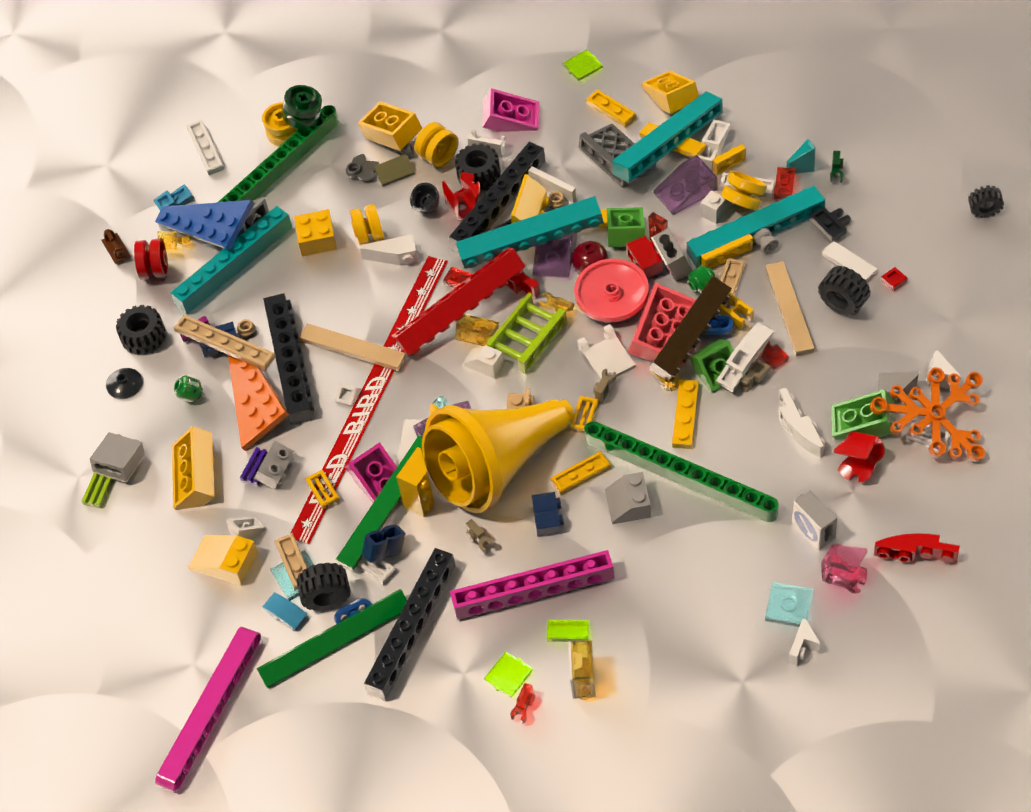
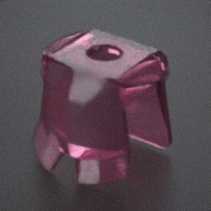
[821,544,867,594]

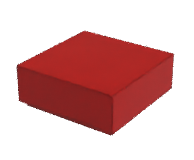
[881,267,908,291]

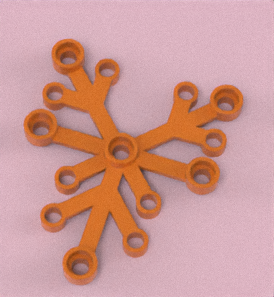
[870,367,985,462]

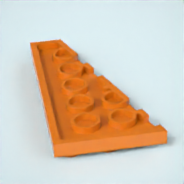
[228,355,289,451]

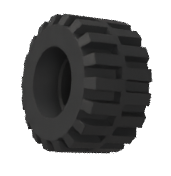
[455,143,501,190]
[818,266,871,316]
[116,305,166,355]
[296,563,351,611]

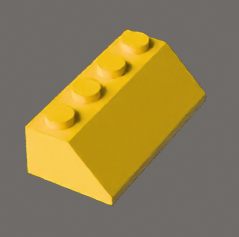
[172,426,215,510]

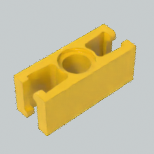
[718,292,754,331]

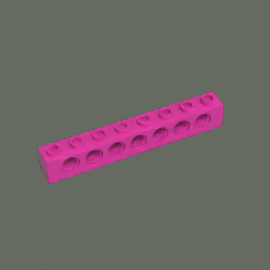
[450,550,615,620]

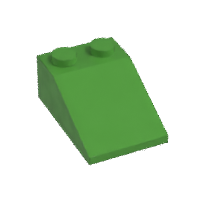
[831,389,896,439]

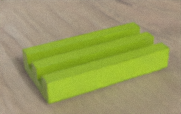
[81,473,113,508]

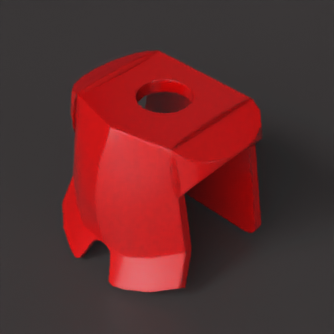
[442,172,480,220]
[833,431,885,483]

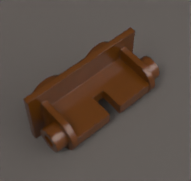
[101,229,131,264]

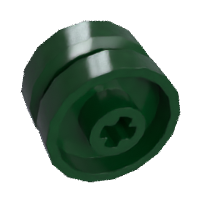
[282,85,322,129]

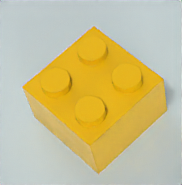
[294,209,337,257]

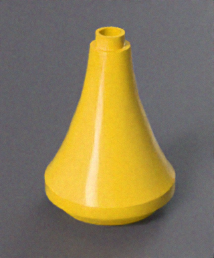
[422,399,574,513]

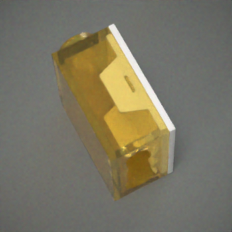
[569,640,596,700]

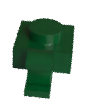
[830,151,844,183]

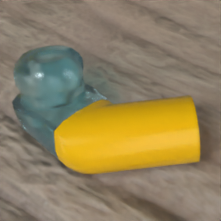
[429,396,447,413]

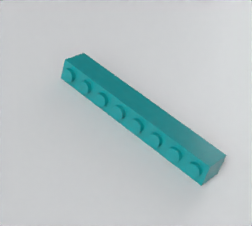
[612,91,723,183]
[686,186,825,268]
[456,196,604,269]
[170,206,292,315]

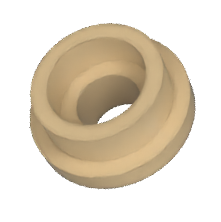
[549,191,565,208]
[237,319,255,337]

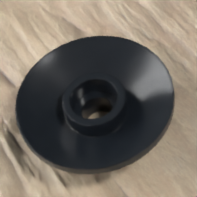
[106,368,143,399]

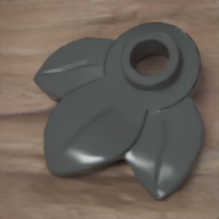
[346,154,379,181]

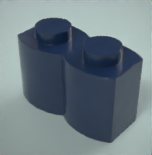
[532,492,564,536]
[362,525,406,563]

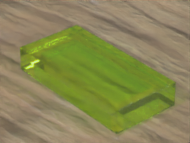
[547,620,589,642]

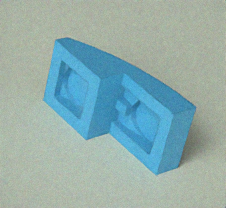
[153,184,195,210]
[261,592,307,631]

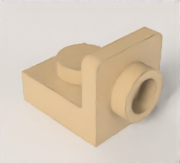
[506,388,534,409]

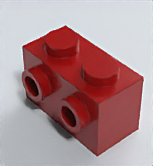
[626,235,664,279]

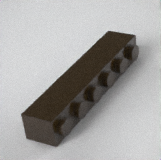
[649,276,732,381]

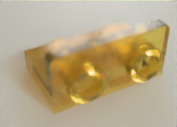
[455,314,499,346]

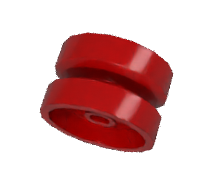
[134,238,168,280]

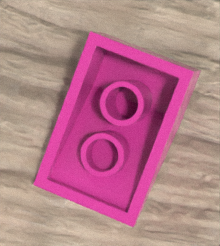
[482,88,539,132]
[345,442,397,503]

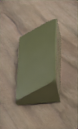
[374,154,415,186]

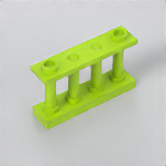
[487,293,567,374]

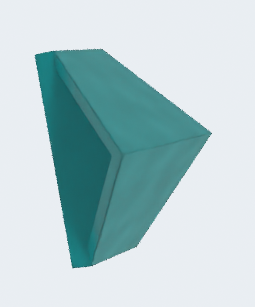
[786,139,815,175]

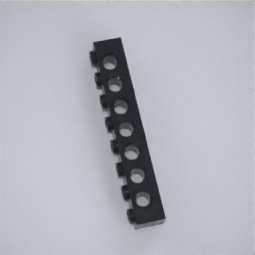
[449,141,545,254]
[263,293,315,425]
[364,548,456,701]

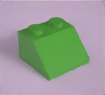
[607,207,645,248]
[689,339,734,392]

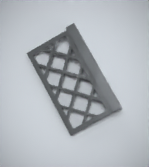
[579,124,656,188]

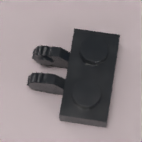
[809,206,851,242]

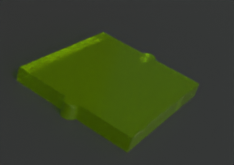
[563,49,603,81]
[484,652,533,698]

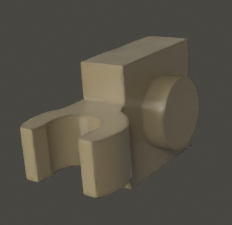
[741,359,771,391]
[593,368,616,404]
[465,519,495,555]

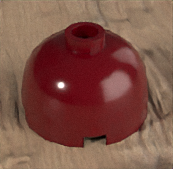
[572,241,608,275]

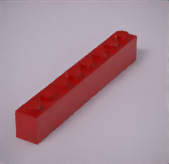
[392,247,526,355]

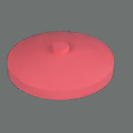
[574,259,649,322]

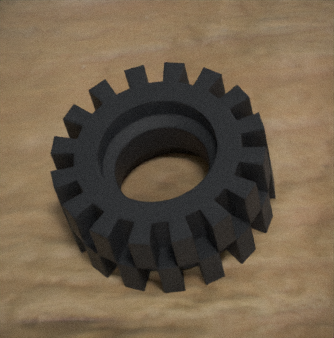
[968,185,1004,218]

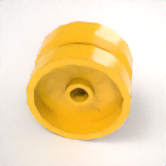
[262,102,298,146]
[414,122,459,168]
[721,171,767,210]
[350,204,385,245]

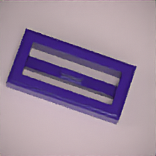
[240,447,268,486]

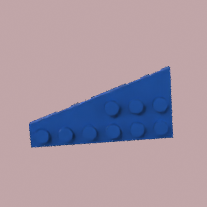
[155,200,255,250]

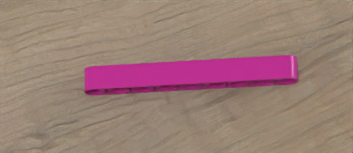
[155,626,261,792]

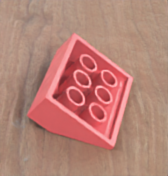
[627,283,696,365]

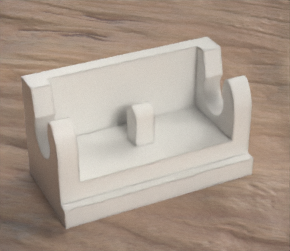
[467,130,508,158]

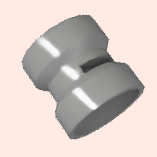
[753,228,779,254]

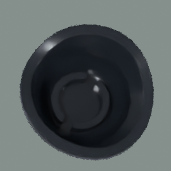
[410,182,439,213]

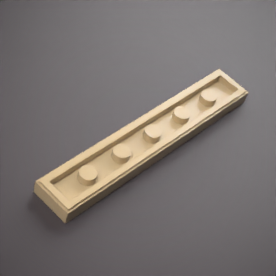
[765,261,814,356]
[174,315,276,371]
[299,323,406,371]

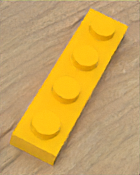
[672,379,699,449]

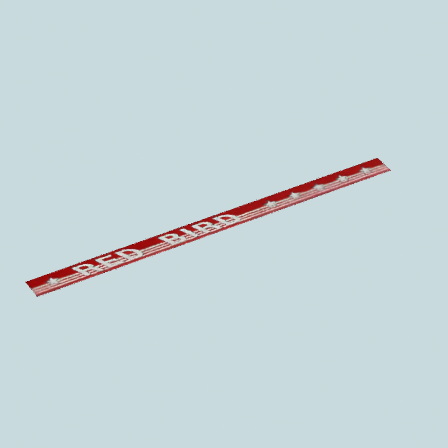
[290,256,448,544]

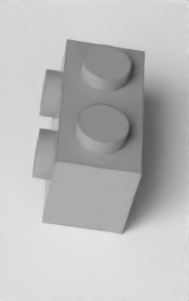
[254,440,295,489]

